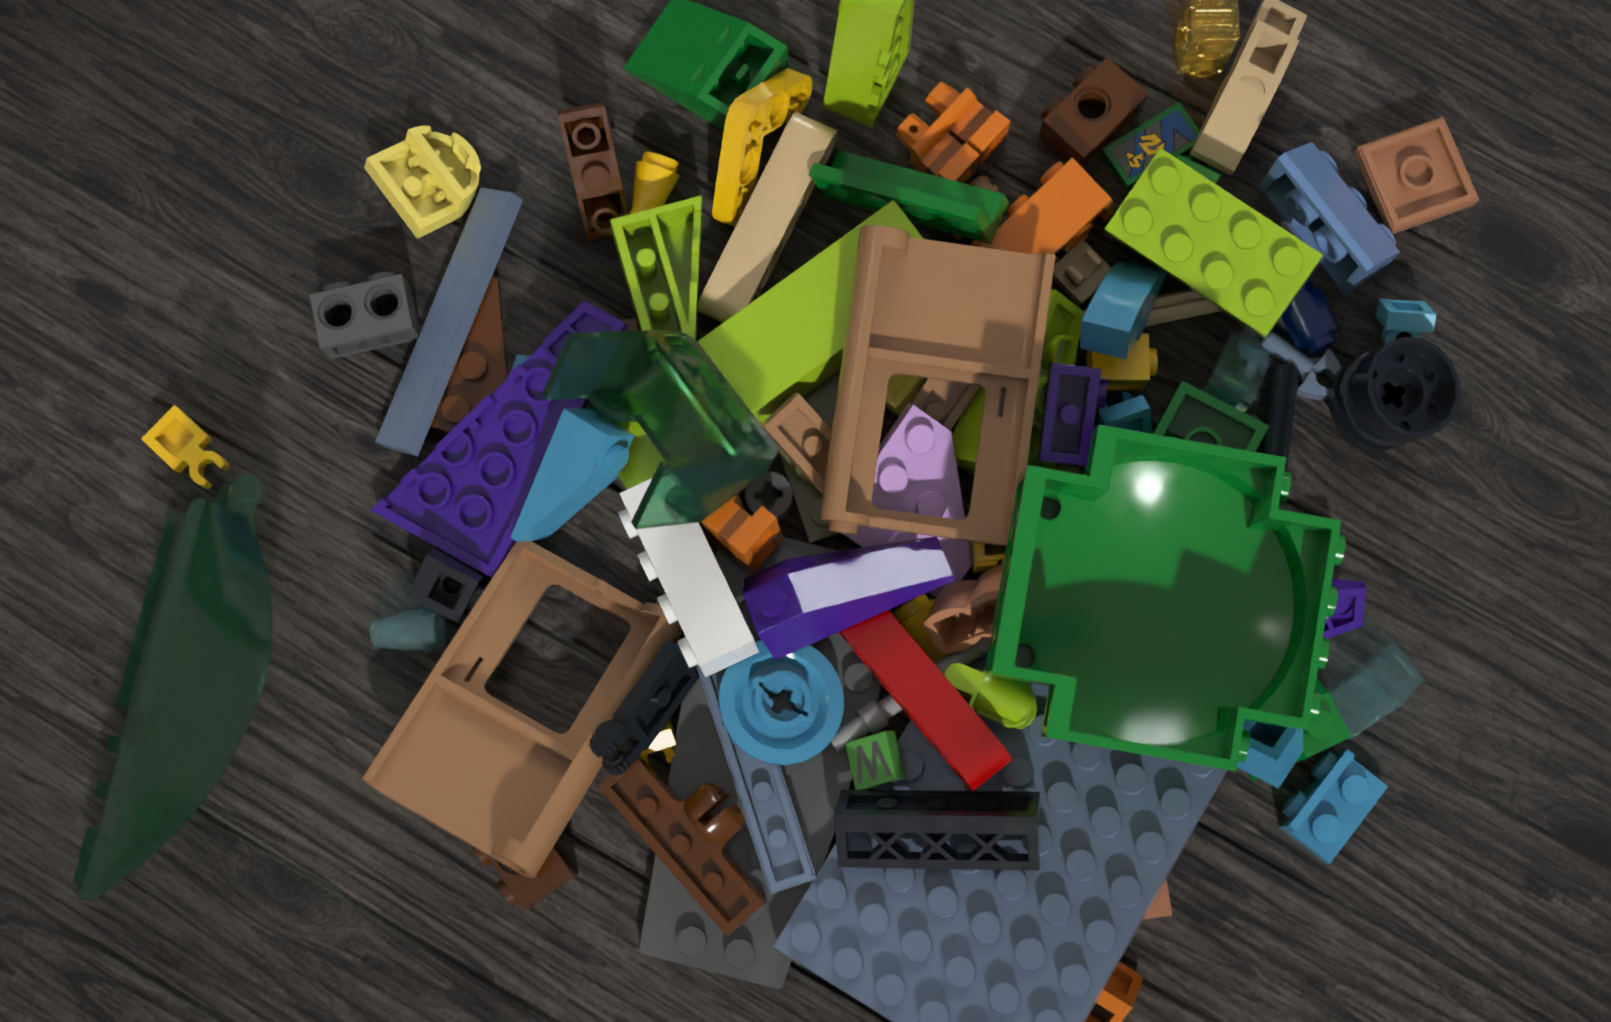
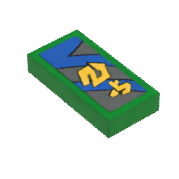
[1100,102,1200,191]

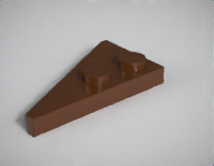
[430,276,509,434]

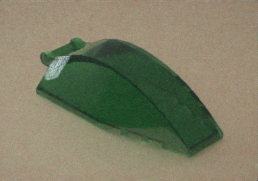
[71,475,273,901]

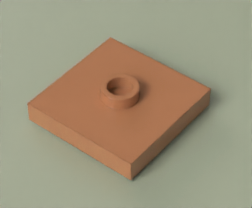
[1353,117,1479,234]

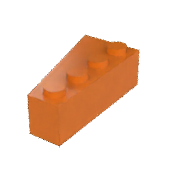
[971,158,1116,265]

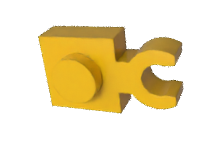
[141,405,230,489]

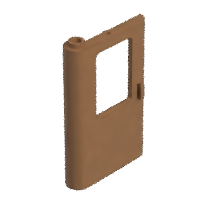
[819,225,1056,546]
[362,541,683,879]

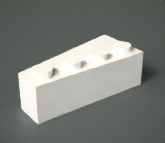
[618,468,759,677]

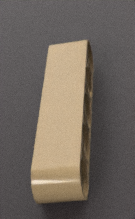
[697,112,838,323]

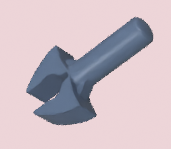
[1261,331,1341,400]

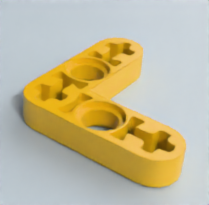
[712,68,813,228]

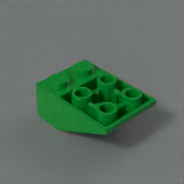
[624,0,789,132]

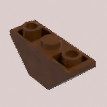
[557,102,629,241]

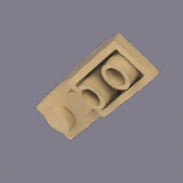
[1190,0,1307,175]

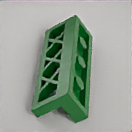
[808,150,1009,244]

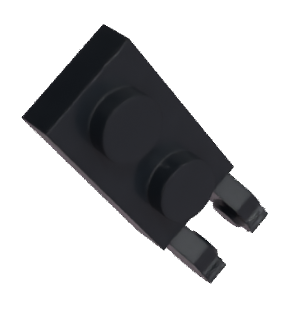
[588,641,699,776]

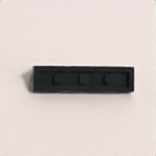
[834,790,1041,870]

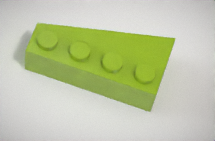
[823,0,915,129]

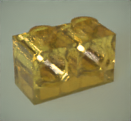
[1174,0,1240,78]

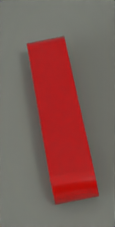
[839,610,1012,792]

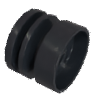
[1329,337,1460,452]

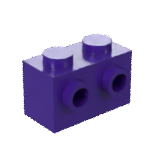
[1038,362,1108,466]

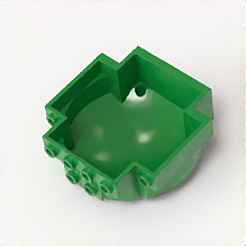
[984,424,1346,771]

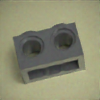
[309,272,420,359]

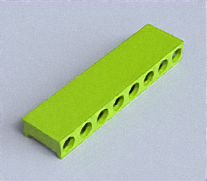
[599,200,923,489]

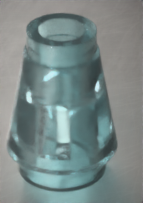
[370,606,446,653]

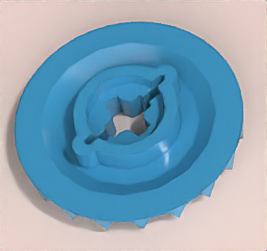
[717,640,844,766]

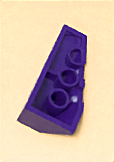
[743,536,956,660]

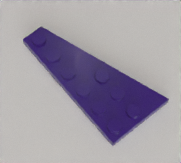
[371,301,629,578]

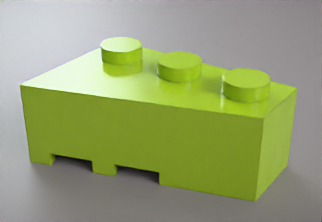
[610,195,702,367]

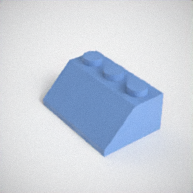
[1258,142,1400,297]

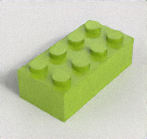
[1105,148,1323,339]

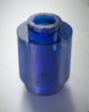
[1281,280,1341,354]

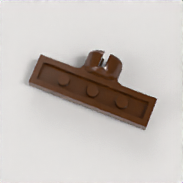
[597,755,767,937]

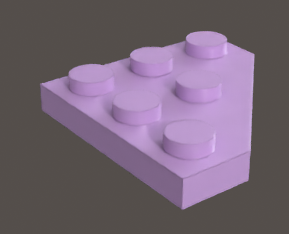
[827,403,972,597]

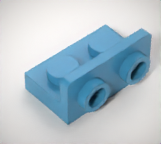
[1279,748,1388,864]

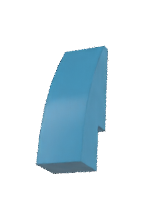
[1080,260,1166,360]

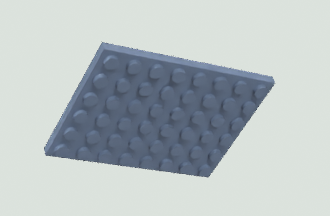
[773,652,1227,1022]

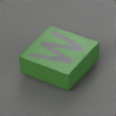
[845,731,905,790]

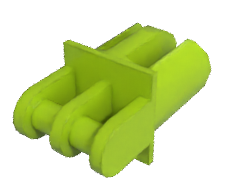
[944,663,1037,729]

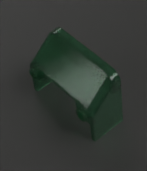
[542,330,778,529]

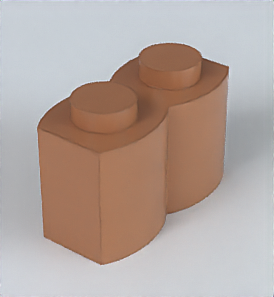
[923,564,1003,654]

